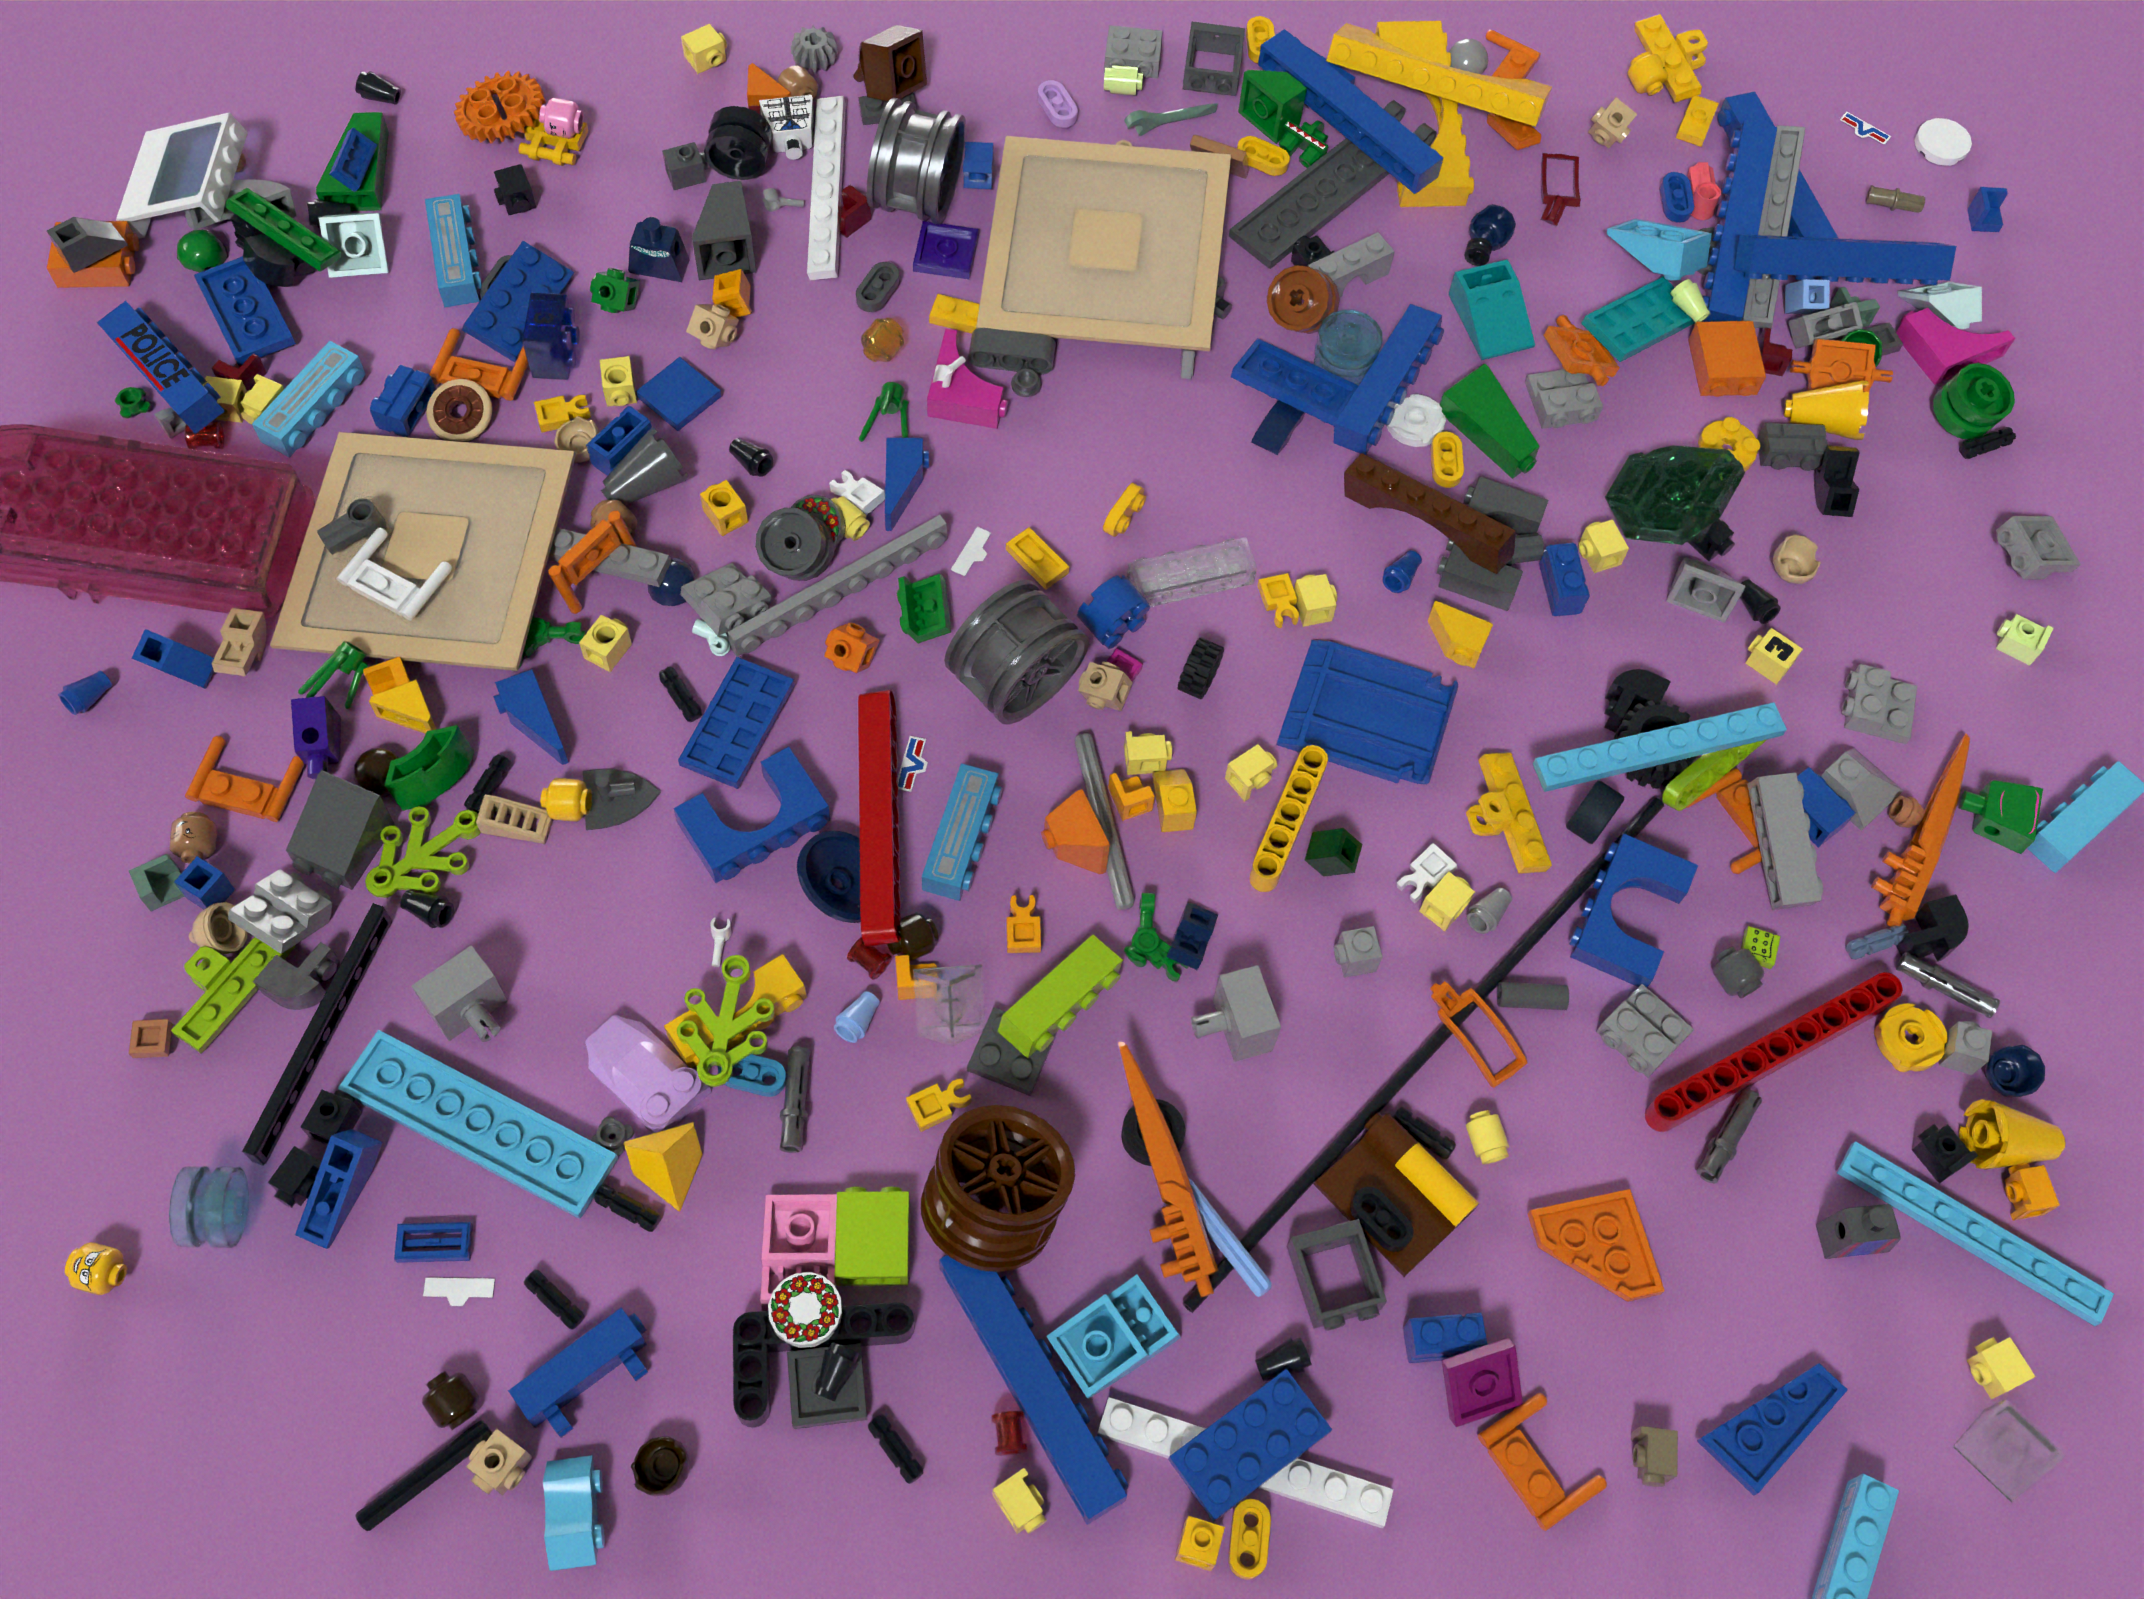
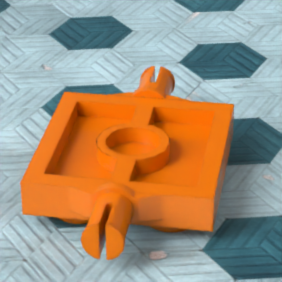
[1543,315,1620,386]
[1790,339,1893,392]

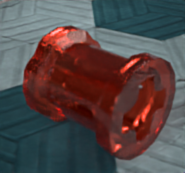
[185,422,224,450]
[847,937,892,980]
[991,1411,1027,1456]

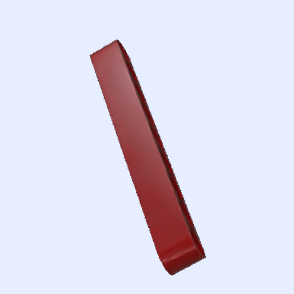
[858,690,901,947]
[1645,972,1903,1132]

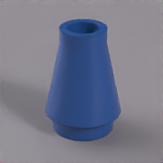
[1382,551,1422,593]
[58,671,112,715]

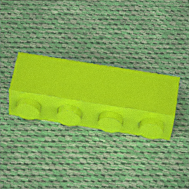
[997,935,1123,1058]

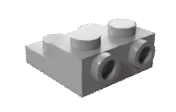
[1104,25,1162,79]
[1525,370,1603,429]
[1996,516,2081,580]
[680,563,771,636]
[1842,664,1917,744]
[228,869,333,954]
[1596,984,1694,1078]

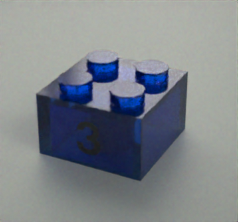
[522,293,580,380]

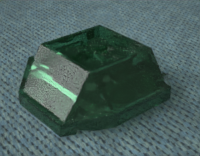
[1605,445,1745,545]

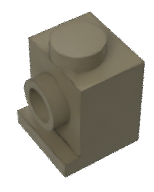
[1631,1426,1678,1487]

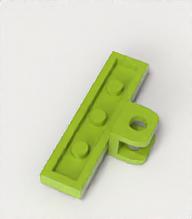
[171,937,295,1054]

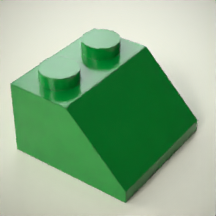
[1238,70,1307,144]

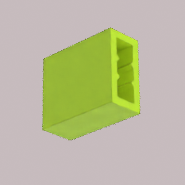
[834,1186,910,1286]

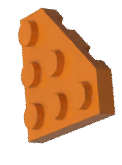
[1527,1189,1665,1302]

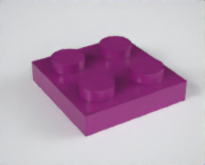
[1442,1338,1523,1427]

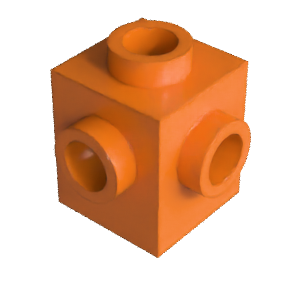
[824,623,880,673]

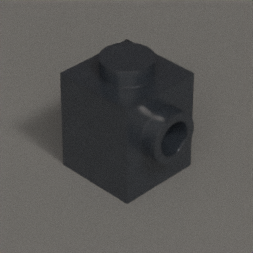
[494,164,536,216]
[301,1089,362,1145]

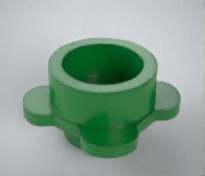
[115,387,151,419]

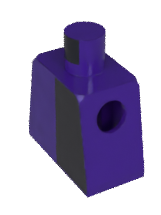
[291,696,341,779]

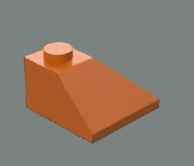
[1041,789,1110,874]

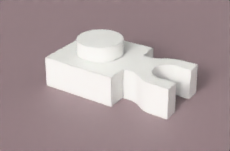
[829,470,885,515]
[1397,843,1457,903]

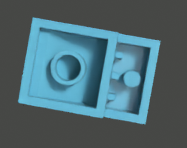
[1046,1274,1181,1399]

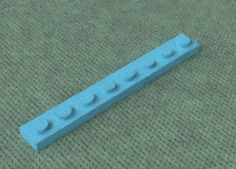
[1533,702,1787,792]
[1836,1141,2114,1326]

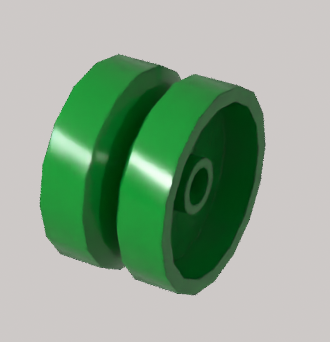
[1933,363,2015,440]

